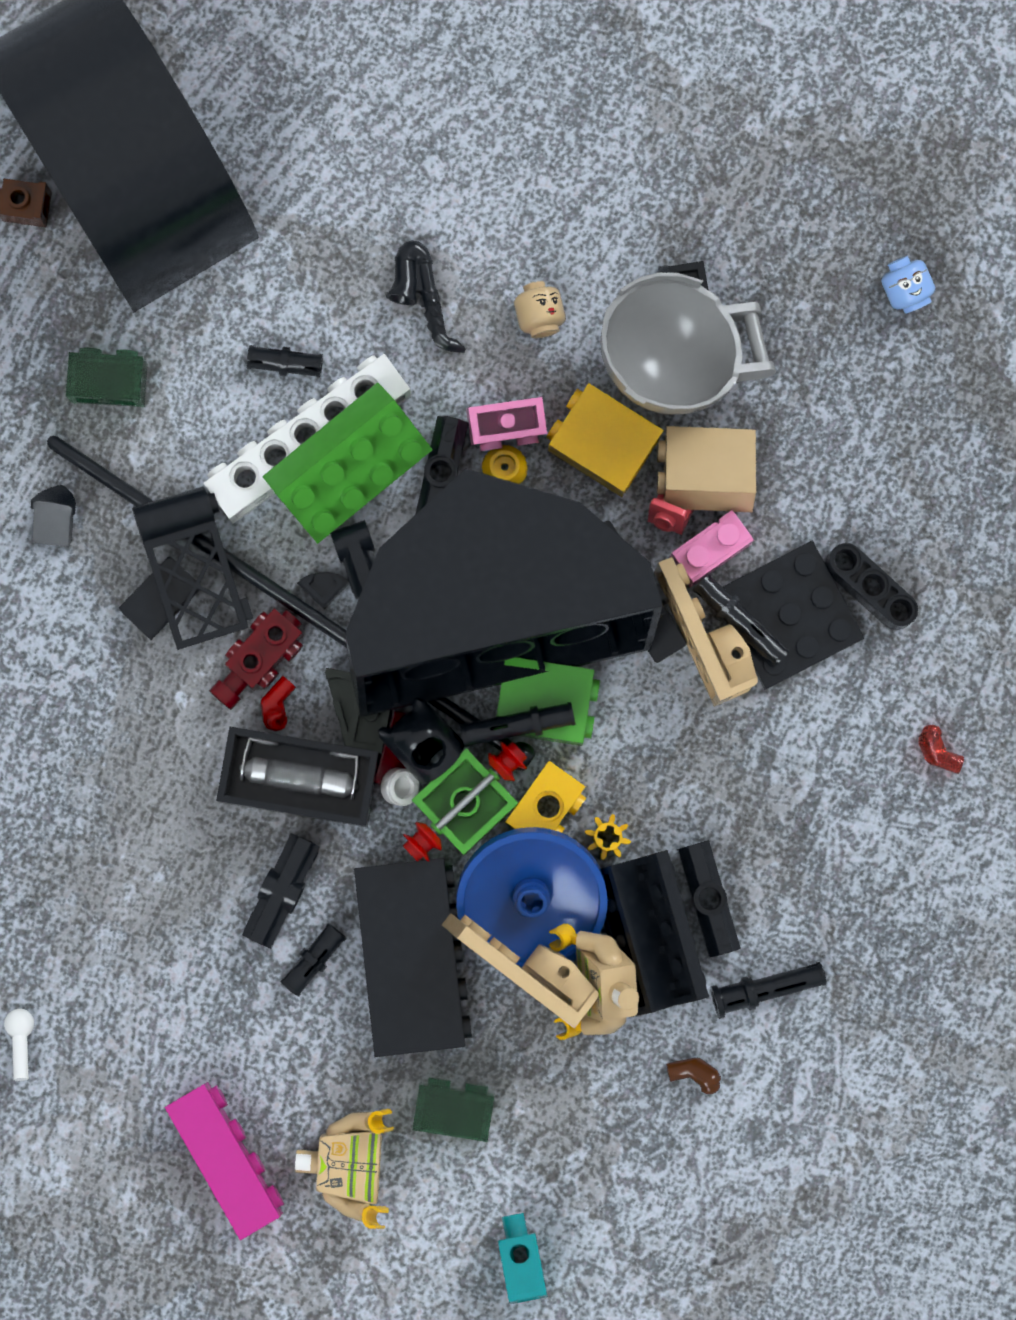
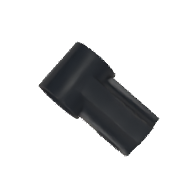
[330,520,375,599]

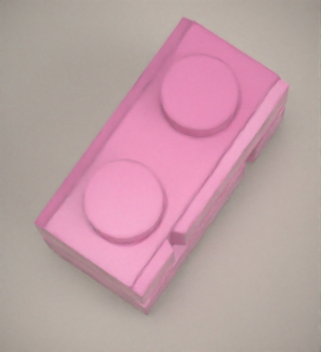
[669,510,754,588]

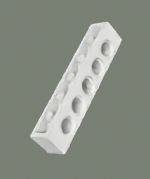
[204,354,412,524]

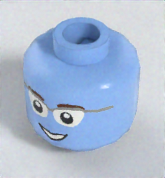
[881,256,935,314]

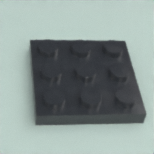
[723,540,864,690]

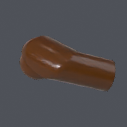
[666,1057,721,1095]

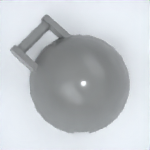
[600,272,776,414]

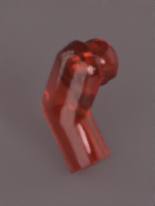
[918,725,964,774]

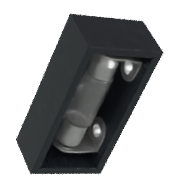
[216,726,380,828]

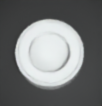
[381,768,420,806]

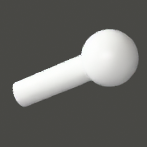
[4,1009,34,1081]

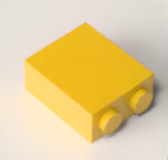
[546,383,664,497]

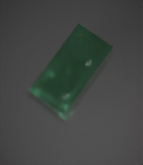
[66,347,148,407]
[412,1077,495,1142]

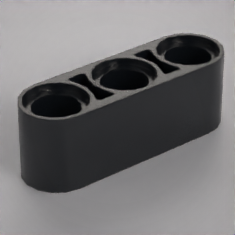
[825,543,919,630]

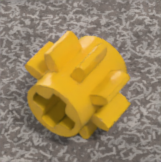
[585,814,631,860]

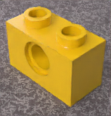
[505,761,586,833]

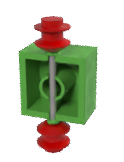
[402,741,527,862]

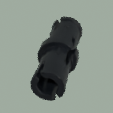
[247,345,323,378]
[280,923,347,997]

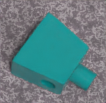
[498,1213,548,1304]

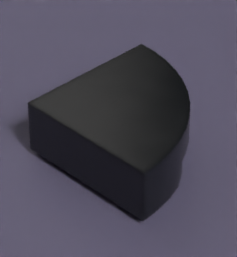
[297,572,349,610]

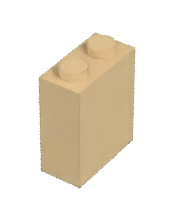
[657,426,756,512]

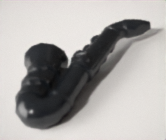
[386,240,466,353]

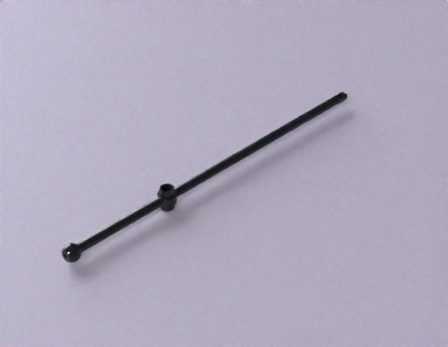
[47,436,536,771]

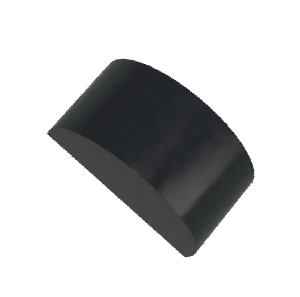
[0,0,259,312]

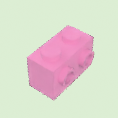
[466,397,547,451]

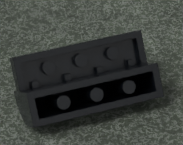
[601,850,709,1017]

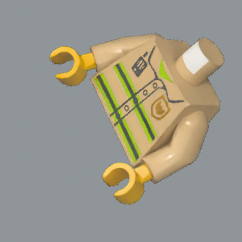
[549,923,639,1040]
[295,1108,394,1229]

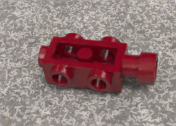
[209,608,304,710]

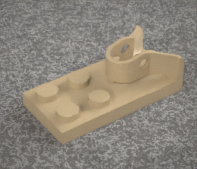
[654,557,758,707]
[442,913,599,1029]

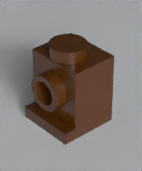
[0,178,52,228]

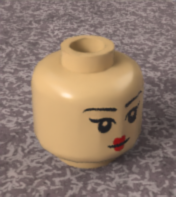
[514,281,566,338]

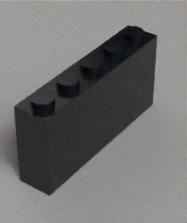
[354,858,472,1057]

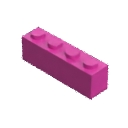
[164,1082,284,1240]

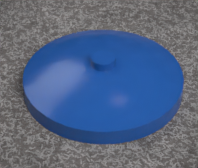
[456,827,608,969]

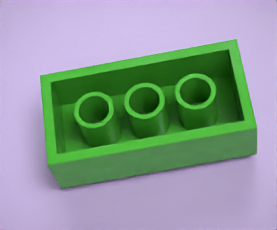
[262,382,433,544]

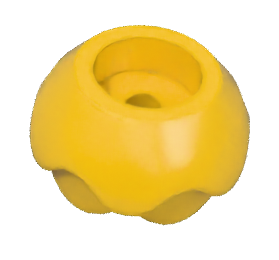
[481,445,528,484]

